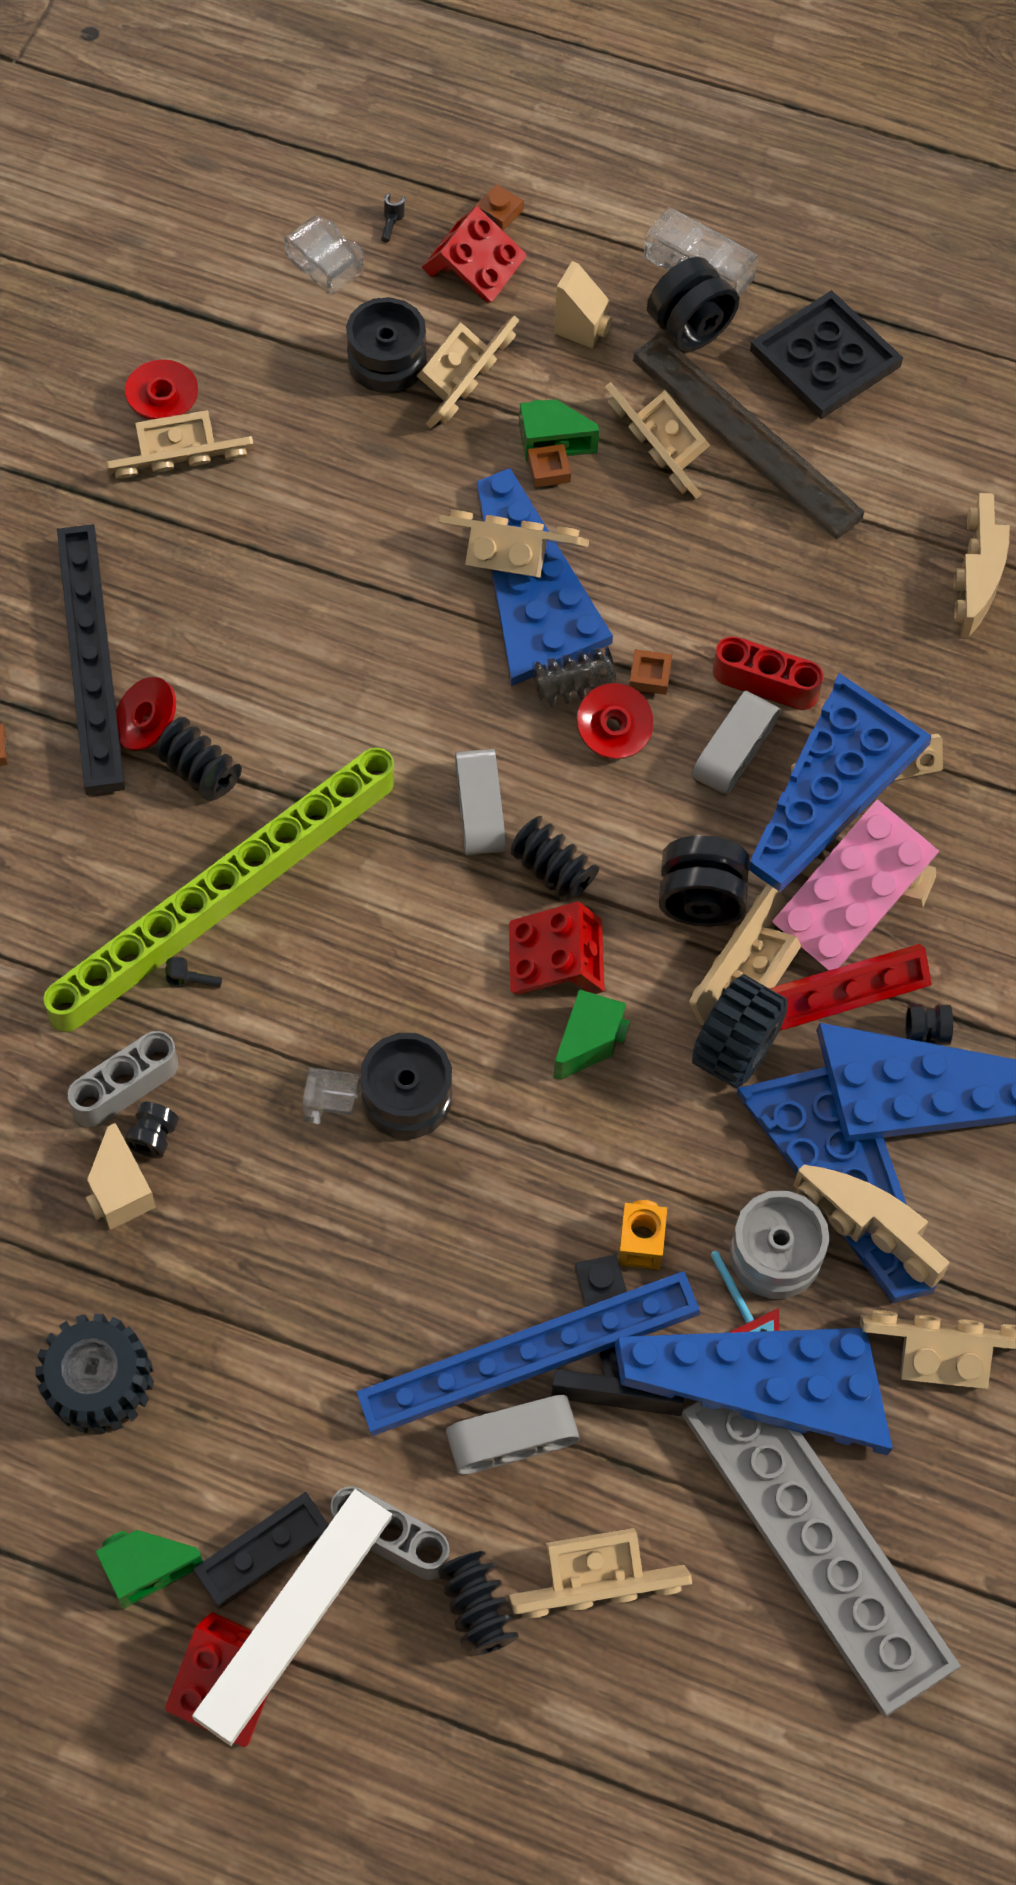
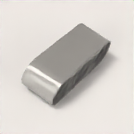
[692,691,781,796]
[455,749,506,855]
[68,1031,178,1128]
[446,1395,580,1475]
[330,1486,449,1580]

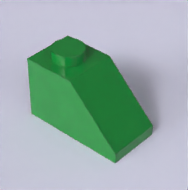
[519,399,600,461]
[553,989,631,1080]
[95,1530,203,1609]

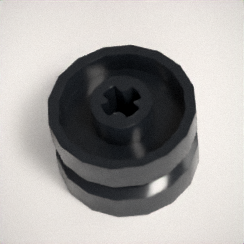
[647,256,740,352]
[346,297,426,393]
[659,835,750,927]
[361,1033,452,1139]

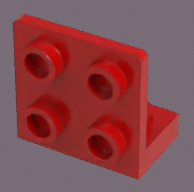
[421,205,526,303]
[509,901,605,995]
[165,1612,269,1747]

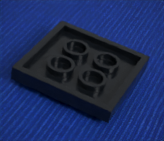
[750,290,903,419]

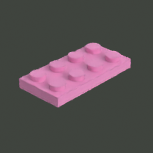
[772,799,939,970]

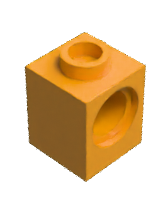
[618,1200,667,1270]

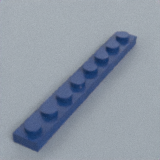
[357,1271,700,1436]

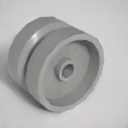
[729,1191,829,1299]

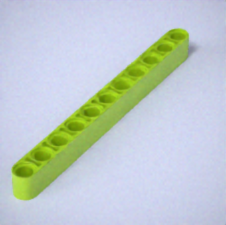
[43,748,394,1032]

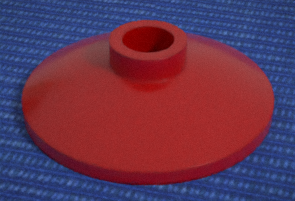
[125,359,198,420]
[116,677,176,751]
[577,683,654,759]

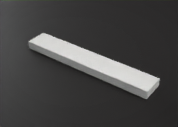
[192,1489,392,1746]

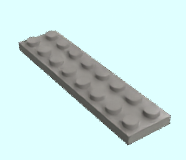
[682,1401,961,1718]

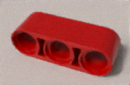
[713,636,824,710]

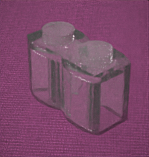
[284,215,364,295]

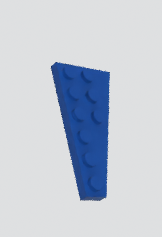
[477,468,613,686]
[749,673,932,892]
[816,1023,1016,1142]
[736,1067,936,1303]
[614,1328,893,1456]

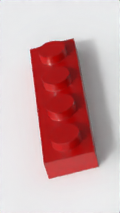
[769,944,932,1030]

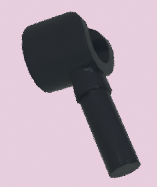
[381,193,405,243]
[165,957,222,988]

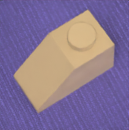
[554,261,612,349]
[85,1123,156,1230]

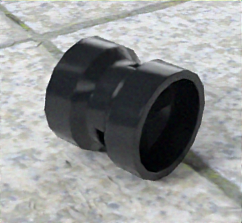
[906,1004,953,1045]
[124,1101,179,1159]

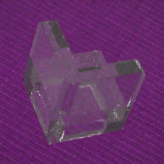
[302,1067,360,1124]

